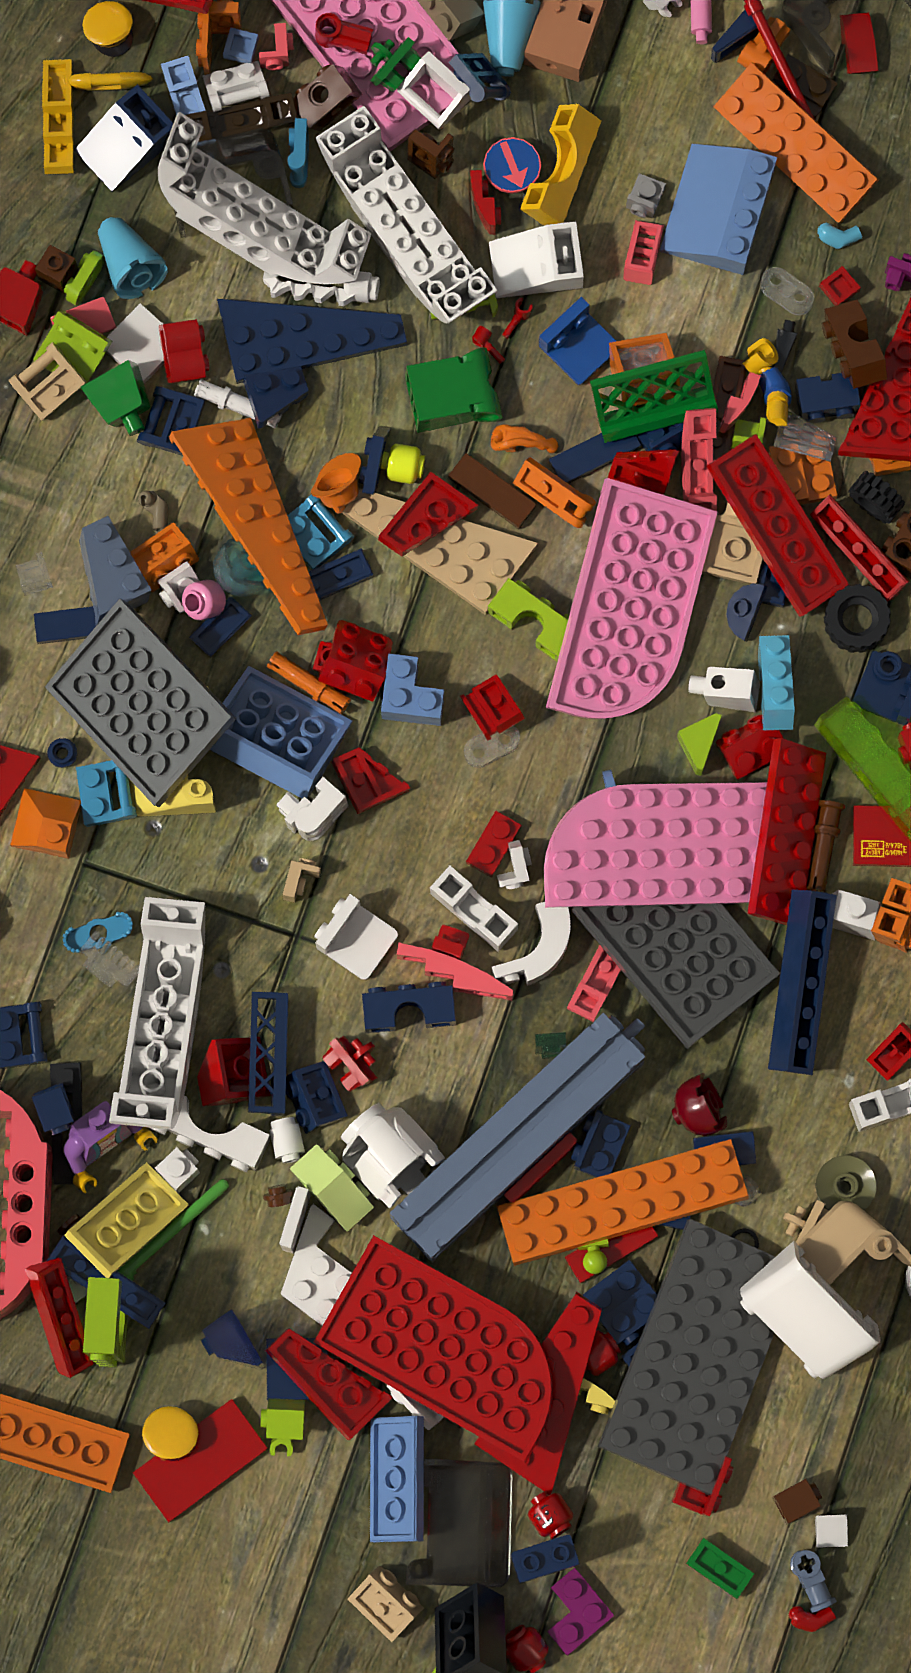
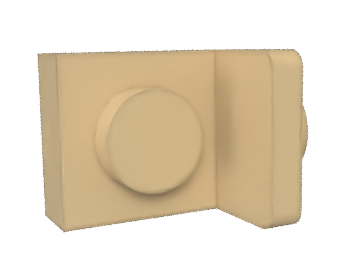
[283,858,321,903]

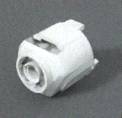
[341,1103,446,1208]

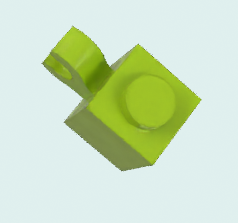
[261,1398,305,1456]

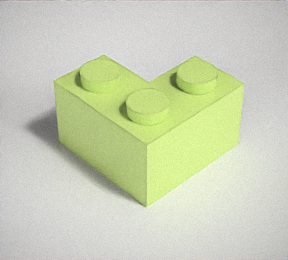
[289,1144,374,1232]

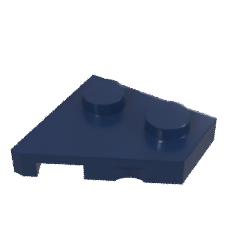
[243,366,309,429]
[359,426,391,495]

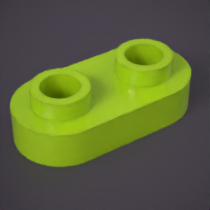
[64,250,105,306]

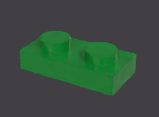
[686,1538,755,1599]

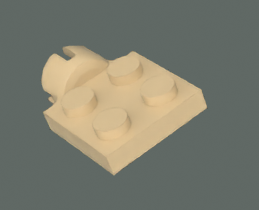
[702,502,762,585]

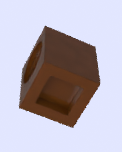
[35,245,78,293]
[772,1479,822,1525]

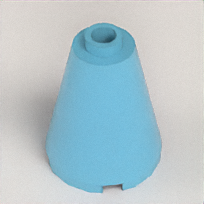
[483,0,541,76]
[98,217,168,299]

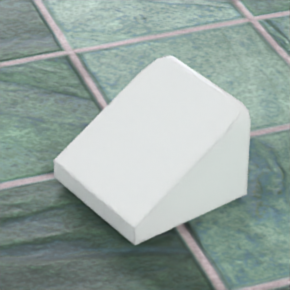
[815,1515,848,1548]

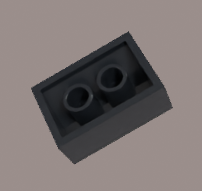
[434,1582,507,1673]

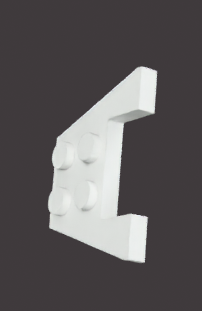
[281,1204,352,1326]

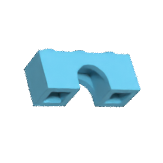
[758,635,795,730]

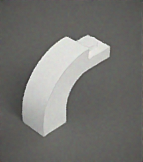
[492,902,570,986]

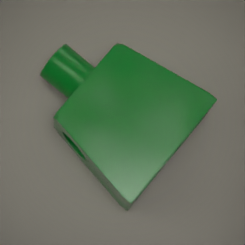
[81,360,150,436]

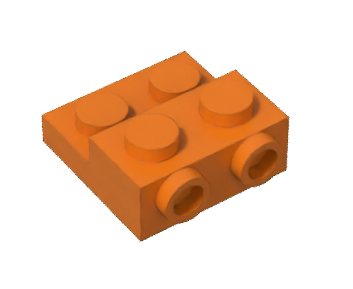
[768,440,837,505]

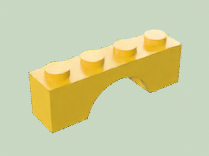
[520,104,601,225]

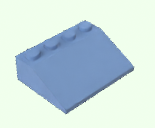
[659,144,777,275]
[210,666,352,799]

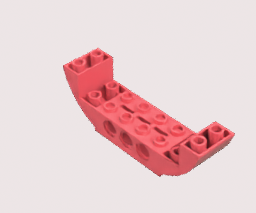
[0,1090,53,1319]

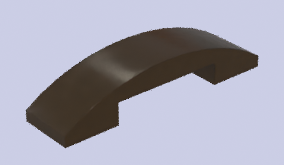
[186,92,297,143]

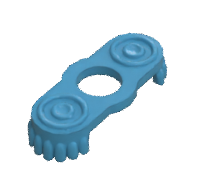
[63,912,133,953]

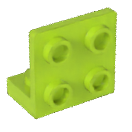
[33,310,113,390]

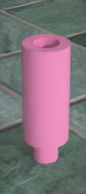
[690,0,712,44]

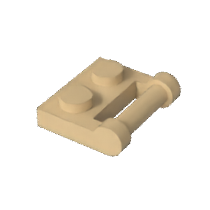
[9,342,87,421]

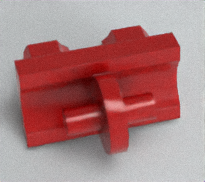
[322,1036,378,1091]

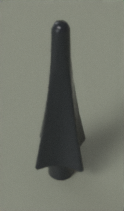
[773,320,798,373]

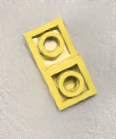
[579,1378,615,1415]

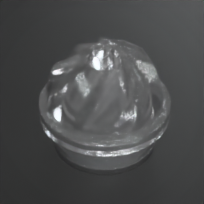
[735,1175,762,1207]

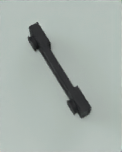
[50,1062,82,1185]

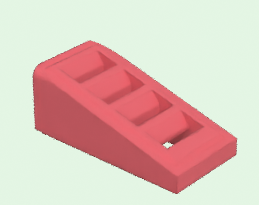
[623,220,664,285]

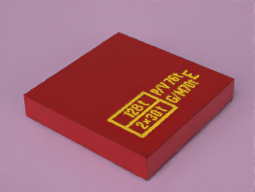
[853,805,911,867]

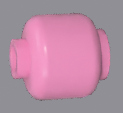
[182,580,226,620]

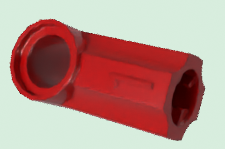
[315,13,374,55]

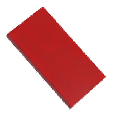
[133,1399,268,1523]

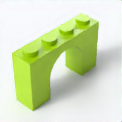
[83,1277,128,1368]

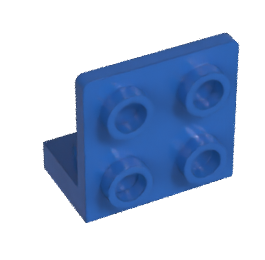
[539,297,616,386]

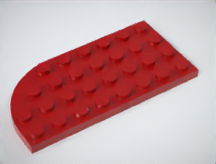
[313,1235,553,1463]

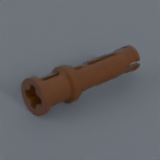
[807,800,845,893]

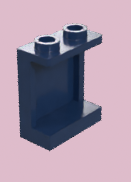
[510,1535,580,1584]

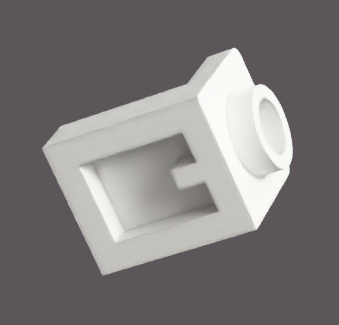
[157,561,199,613]

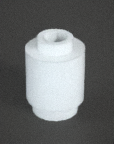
[269,1117,305,1164]

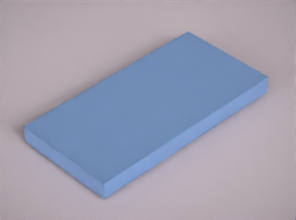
[370,1416,424,1542]

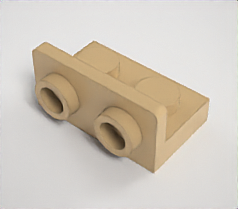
[347,1566,424,1642]

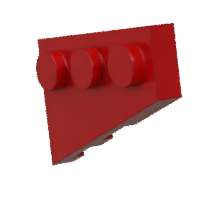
[378,472,478,557]

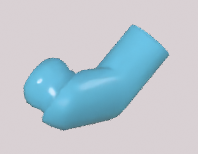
[817,223,862,249]

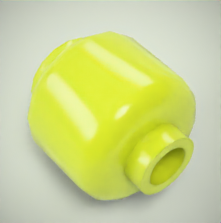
[381,444,425,484]

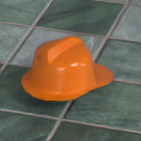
[311,453,362,514]

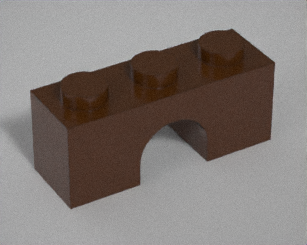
[821,299,887,389]

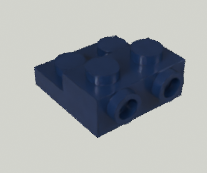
[583,1260,657,1346]

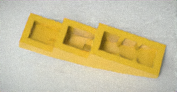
[42,59,74,174]

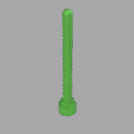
[117,1179,229,1281]

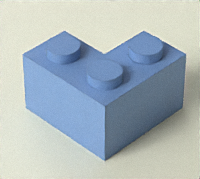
[381,654,444,726]

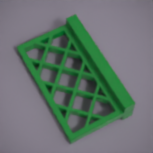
[590,350,719,443]

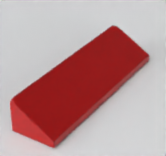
[810,494,909,601]
[25,1258,94,1378]

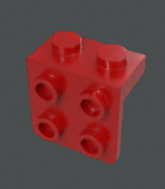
[318,620,393,702]

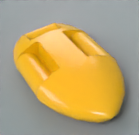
[69,72,153,91]

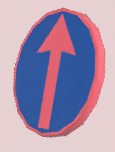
[483,137,541,194]

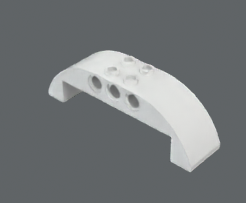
[109,897,205,1129]

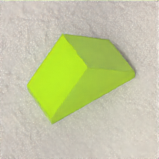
[677,713,722,776]

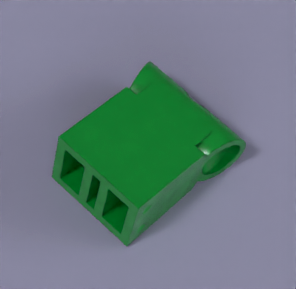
[405,347,503,433]

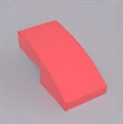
[719,372,761,433]

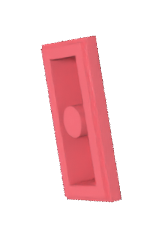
[50,296,116,334]

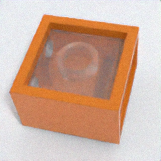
[609,333,680,406]

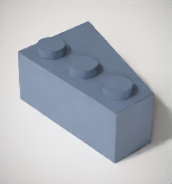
[79,516,151,626]

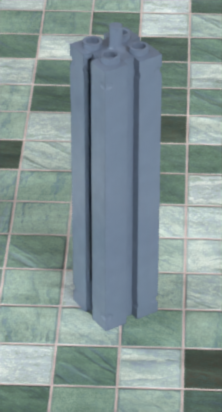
[389,1013,645,1263]

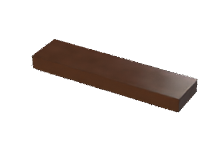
[713,356,747,461]

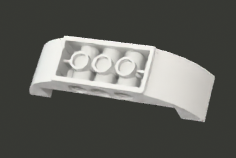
[316,106,498,323]
[158,112,372,284]

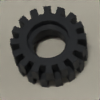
[848,471,905,524]

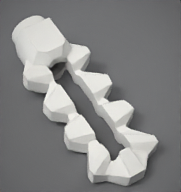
[263,271,380,306]

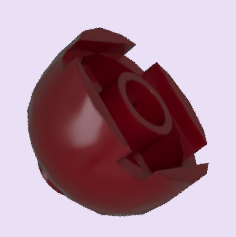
[672,1073,727,1136]

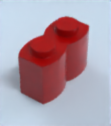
[159,319,209,383]

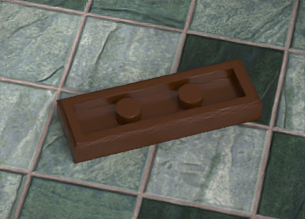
[448,453,536,530]

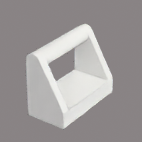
[397,51,471,130]

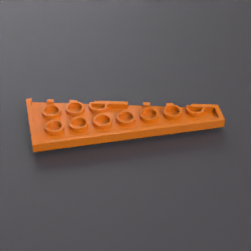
[169,418,328,635]

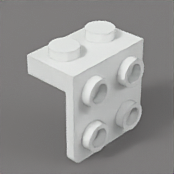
[314,894,398,980]

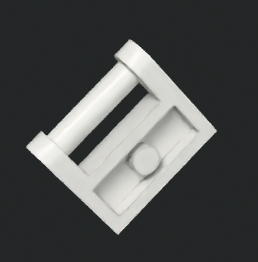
[203,61,270,112]

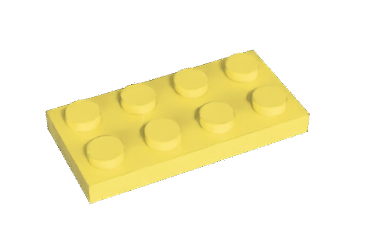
[64,1162,189,1278]

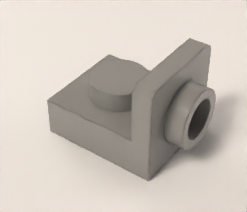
[626,173,666,218]

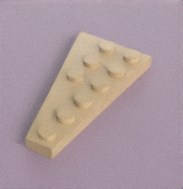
[343,488,538,615]

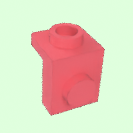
[259,23,294,71]

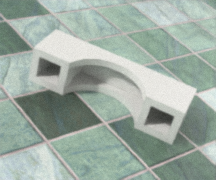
[148,1096,271,1172]

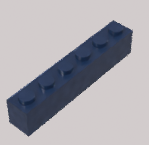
[768,890,837,1075]

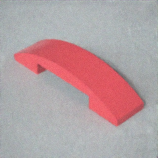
[681,408,717,511]
[567,945,621,1022]

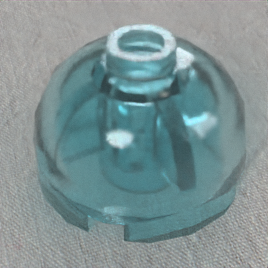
[213,537,265,597]

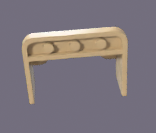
[798,1201,911,1285]

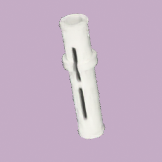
[194,379,282,429]

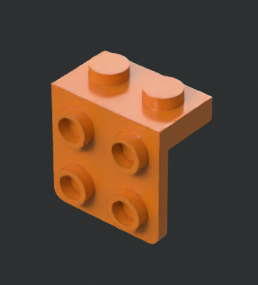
[196,0,242,75]

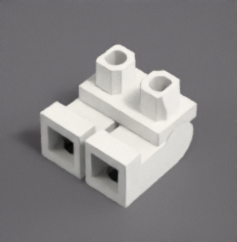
[277,777,348,841]

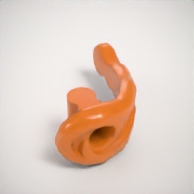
[491,424,559,454]

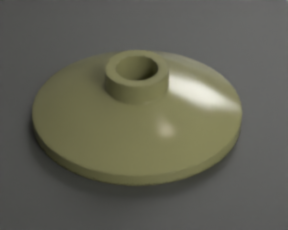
[815,1155,877,1210]

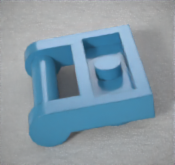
[287,118,309,188]
[287,494,354,570]
[76,760,137,827]

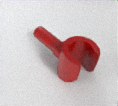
[502,298,533,339]
[472,326,505,364]

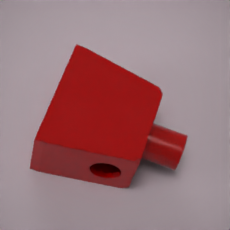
[0,260,43,336]

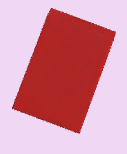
[866,1022,911,1081]

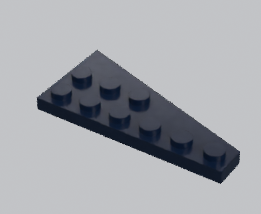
[217,299,407,384]

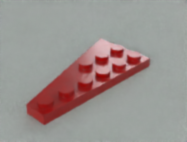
[838,298,911,462]
[474,1292,602,1495]

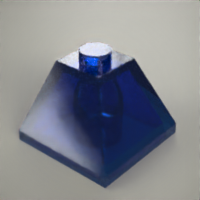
[201,1309,266,1370]

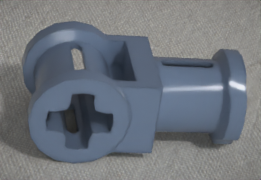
[790,1550,837,1613]

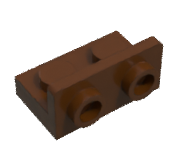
[407,129,455,179]

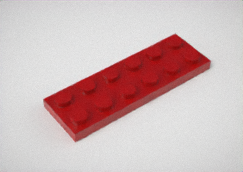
[706,434,849,617]
[747,738,826,925]

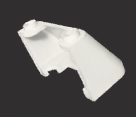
[740,1241,880,1379]

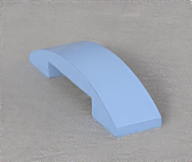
[161,56,223,164]

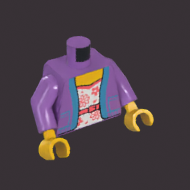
[63,1101,157,1193]

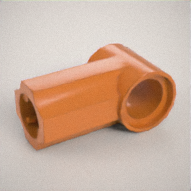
[737,17,791,74]

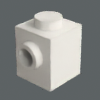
[155,1147,200,1194]

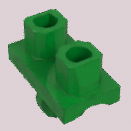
[370,37,421,92]

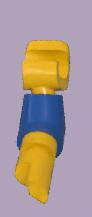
[742,338,792,426]

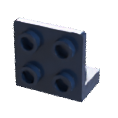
[852,651,911,726]

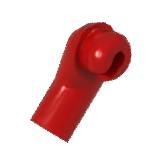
[788,1606,836,1632]

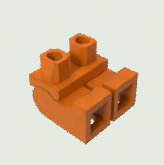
[871,878,911,953]

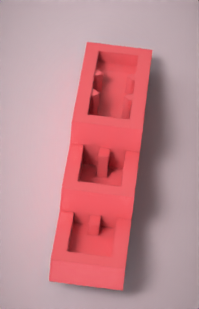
[397,943,513,1001]

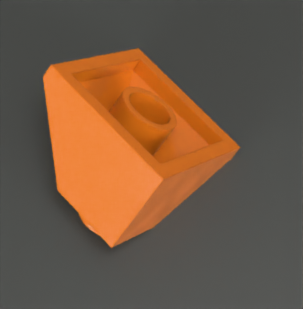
[10,788,81,859]

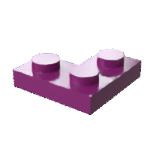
[547,1567,614,1656]

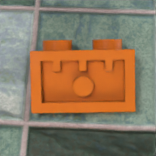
[130,522,199,592]

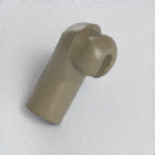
[138,490,168,531]

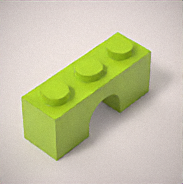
[488,578,569,662]

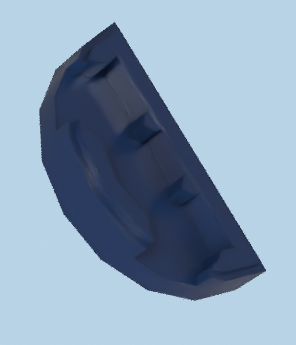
[726,583,768,641]

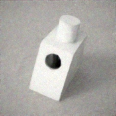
[689,667,760,712]
[832,890,881,941]

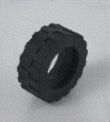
[824,584,891,653]

